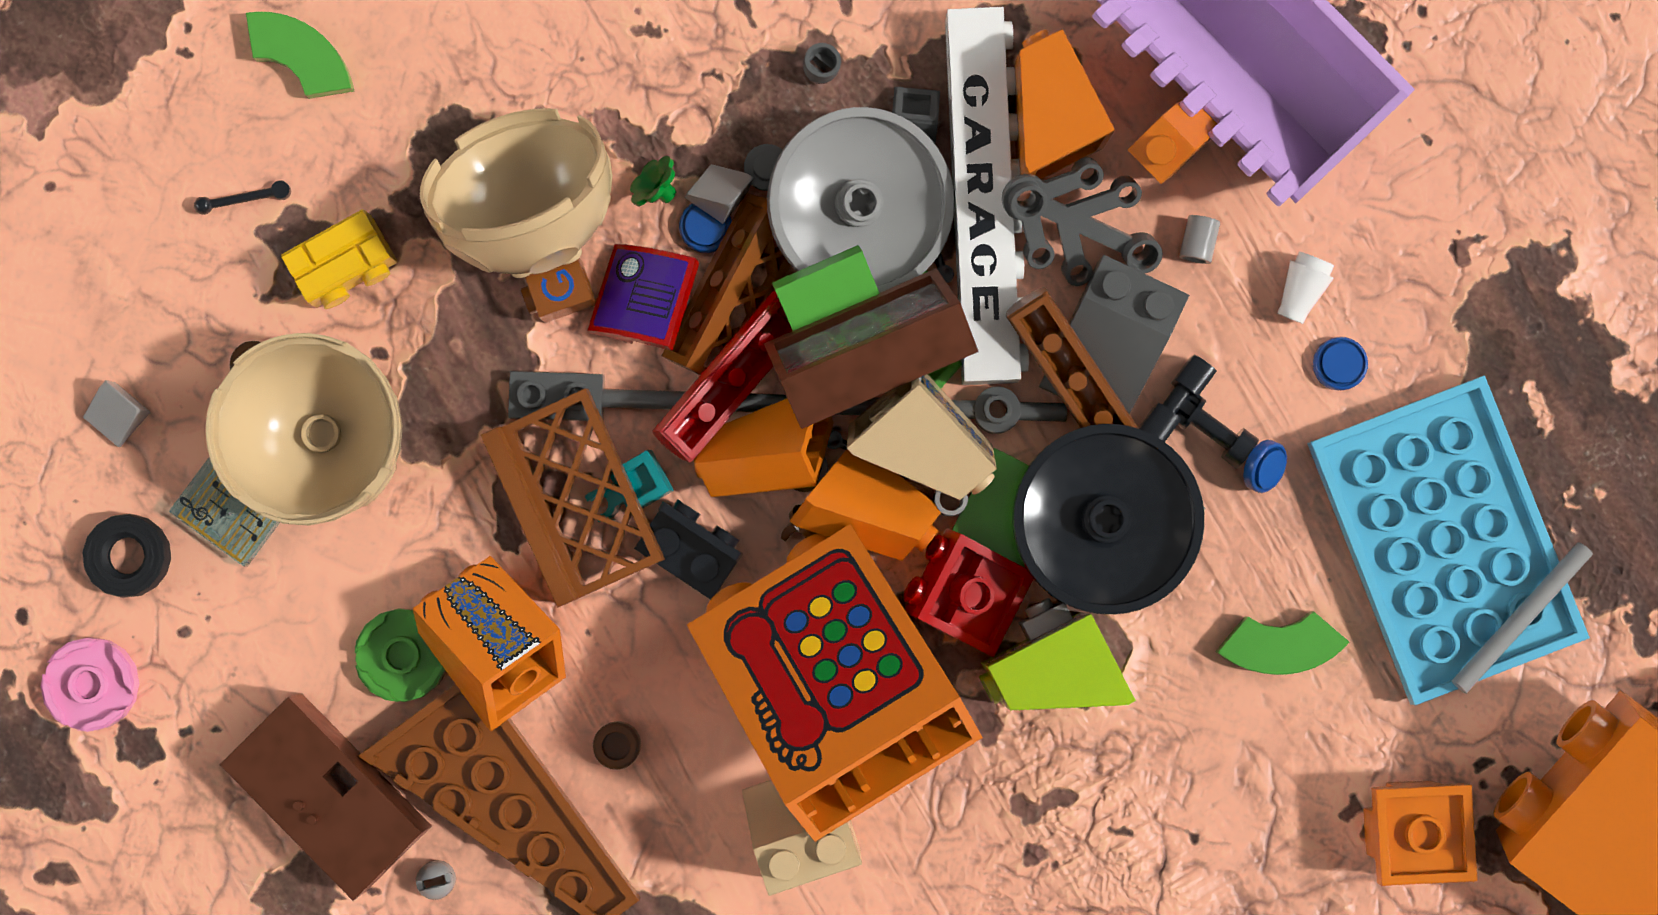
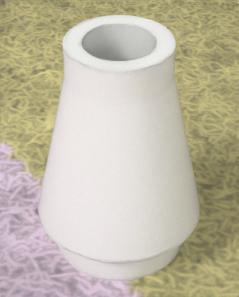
[1277,251,1334,324]

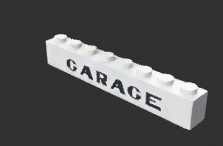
[945,7,1029,385]

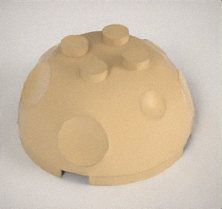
[420,108,612,278]
[206,333,403,526]

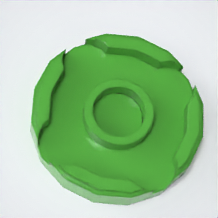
[355,608,446,702]

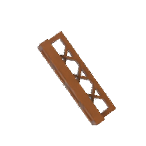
[661,193,790,376]

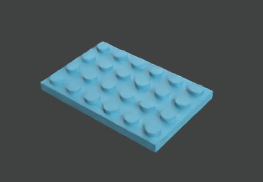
[1307,376,1590,706]

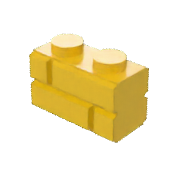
[281,209,398,309]

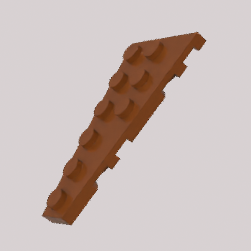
[358,684,641,915]

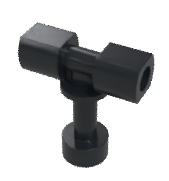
[1138,354,1259,469]

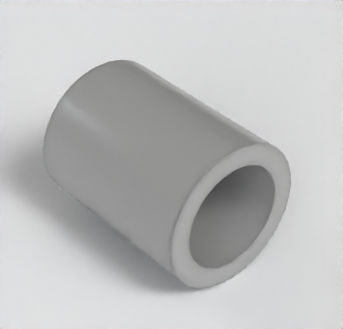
[1179,215,1220,264]
[933,490,968,516]

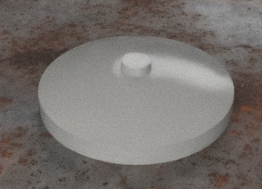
[767,107,954,293]

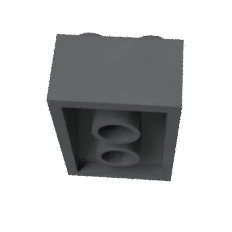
[1039,255,1190,414]

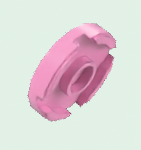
[40,637,139,732]

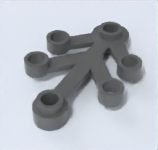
[1001,157,1163,286]

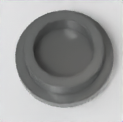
[744,144,782,191]

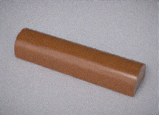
[1006,287,1139,429]

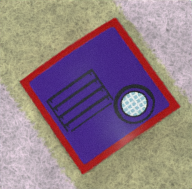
[587,244,700,351]

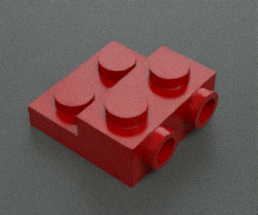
[904,528,1033,658]

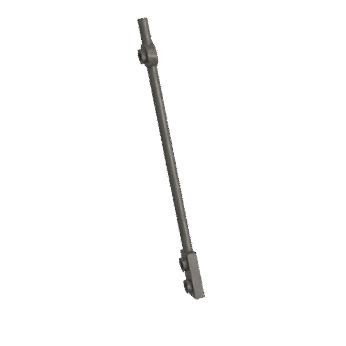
[508,371,1067,434]

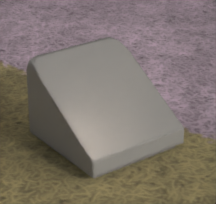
[685,164,754,224]
[83,380,150,447]

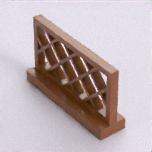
[480,388,665,607]

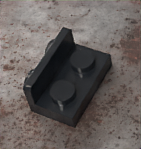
[634,499,743,600]

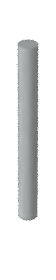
[1452,542,1593,694]

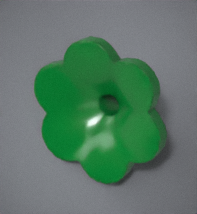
[630,156,676,207]

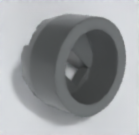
[803,43,841,84]

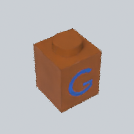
[521,258,596,323]

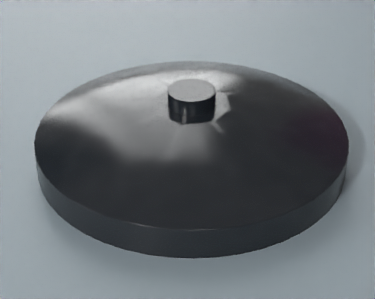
[1012,424,1204,615]

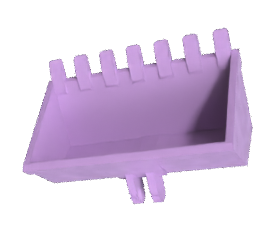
[1092,0,1415,206]

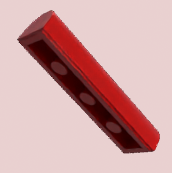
[652,291,792,463]

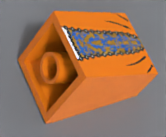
[413,556,566,731]

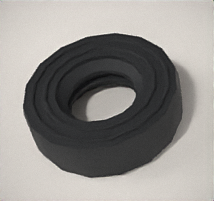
[82,514,171,598]

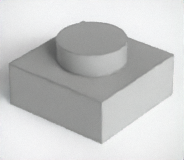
[1018,598,1073,640]

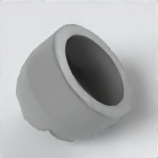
[416,860,456,900]

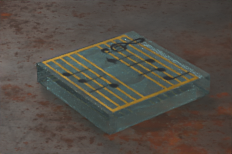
[169,457,280,566]

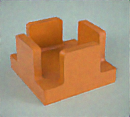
[1363,780,1478,886]

